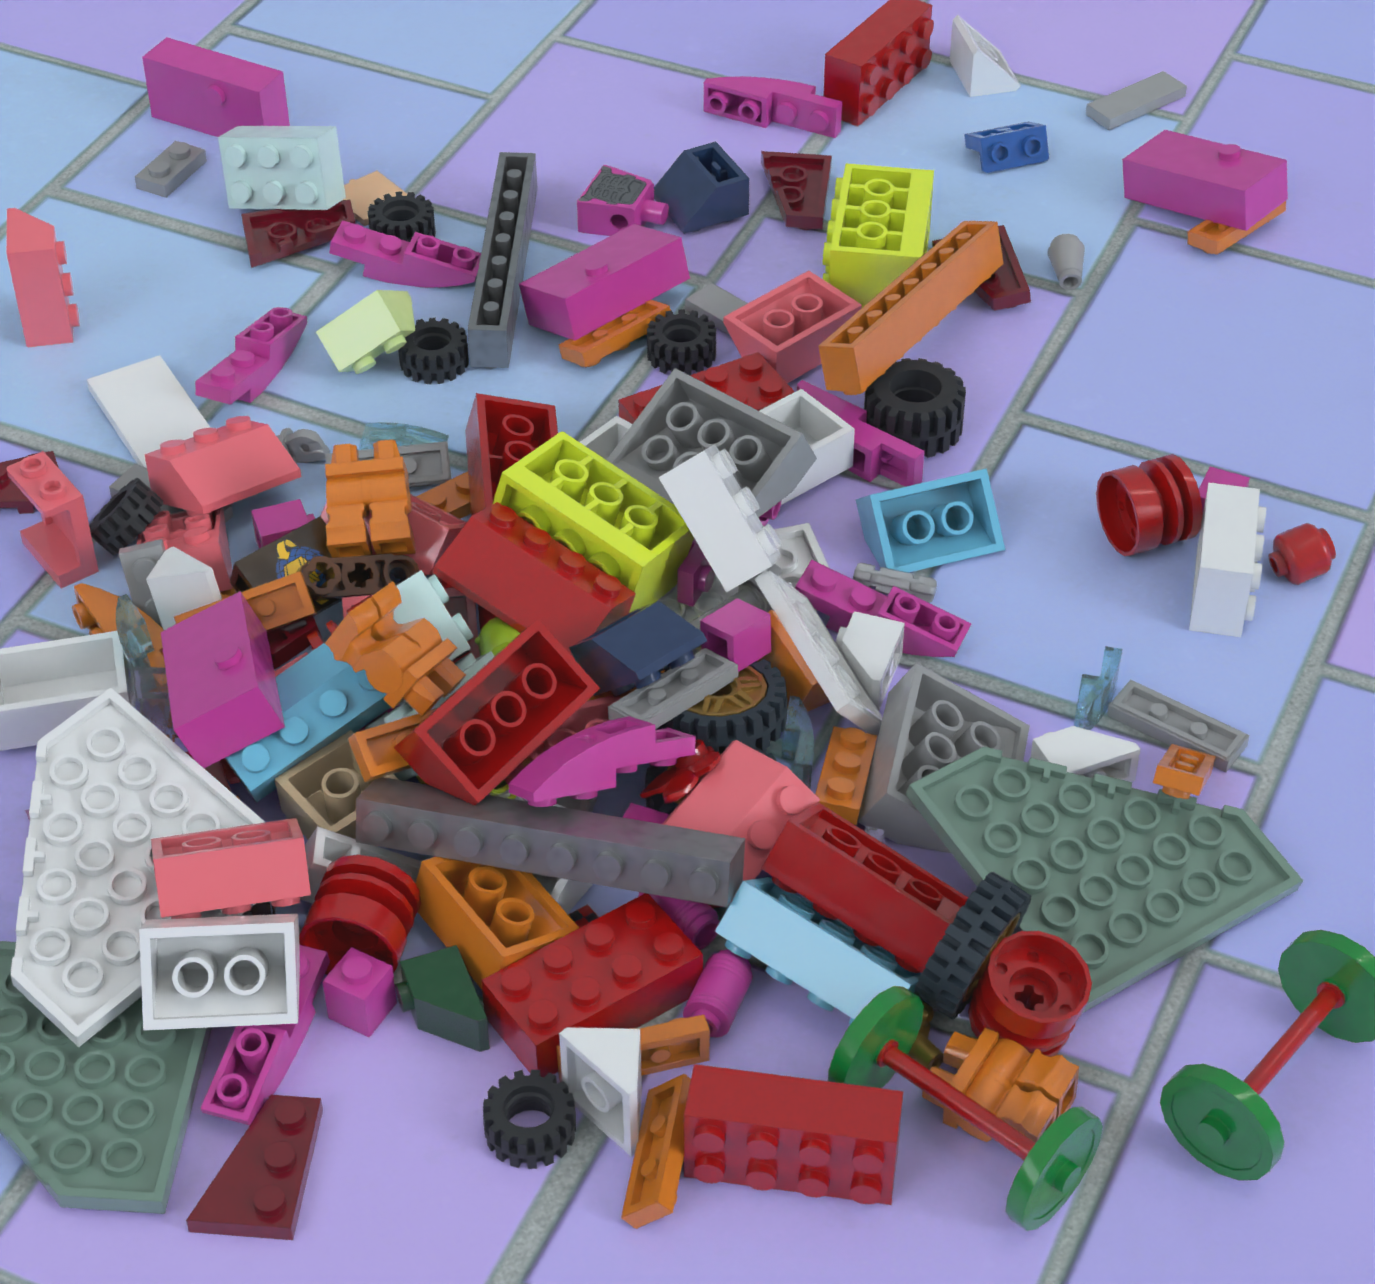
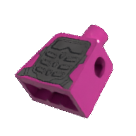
[577,164,669,236]

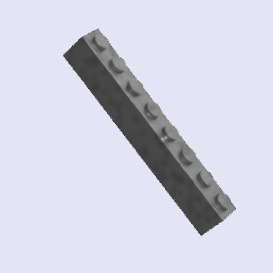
[467,152,537,368]
[356,777,745,907]

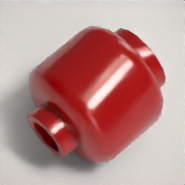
[1268,523,1336,585]

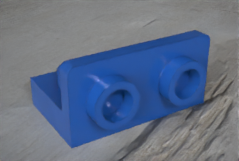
[964,121,1049,173]

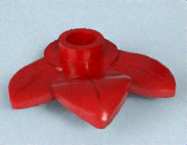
[639,739,721,803]

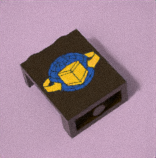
[230,516,368,616]

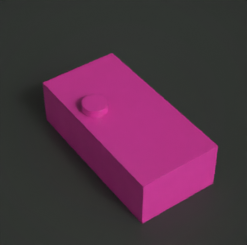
[142,37,290,137]
[1122,130,1288,231]
[519,224,690,340]
[161,591,285,768]

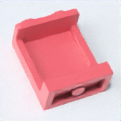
[6,451,99,589]

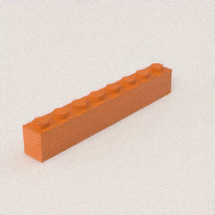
[818,221,1004,395]

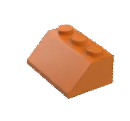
[415,856,579,989]

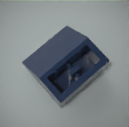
[654,141,749,234]
[569,601,707,697]

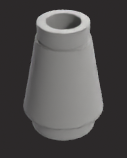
[1048,234,1085,290]

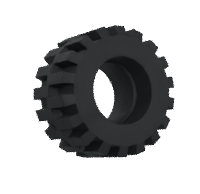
[864,358,966,458]

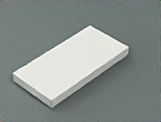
[87,355,211,468]
[754,570,883,735]

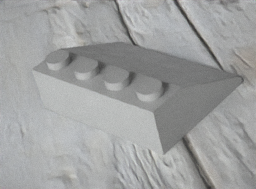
[606,368,817,518]
[858,663,1030,853]

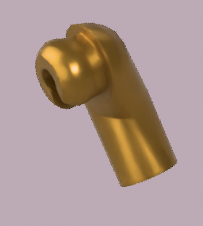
[908,1000,944,1070]

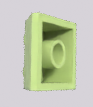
[316,290,416,374]

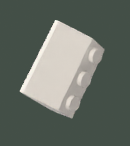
[139,914,300,1030]

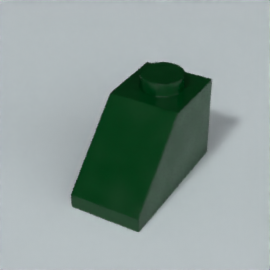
[395,945,490,1052]

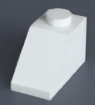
[836,611,905,711]
[1030,726,1140,782]

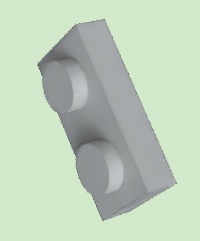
[135,141,207,198]
[119,539,165,628]

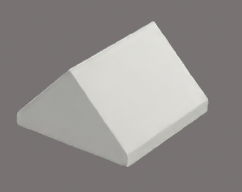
[950,15,1021,97]
[146,546,222,630]
[559,1027,642,1157]

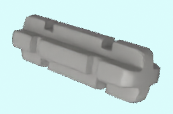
[853,563,937,603]

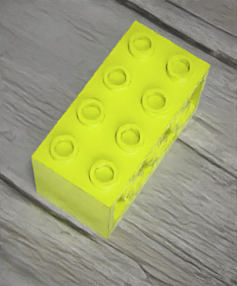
[822,163,934,308]
[493,431,694,613]

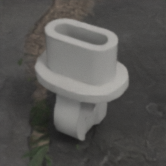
[277,428,330,464]

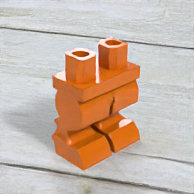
[325,439,416,558]
[325,581,466,716]
[922,1027,1080,1161]

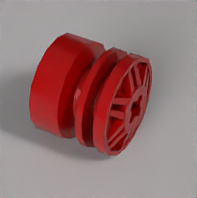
[1096,454,1203,556]
[299,854,421,975]
[968,931,1092,1057]

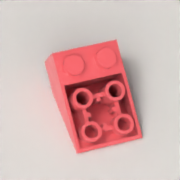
[137,507,233,592]

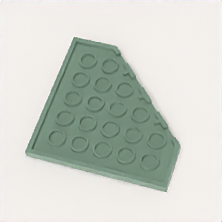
[906,746,1303,1013]
[0,941,212,1214]

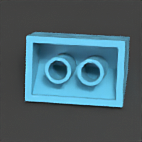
[856,468,1006,573]

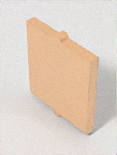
[343,171,407,226]

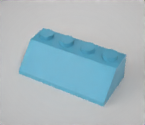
[224,643,391,803]
[715,877,921,1024]

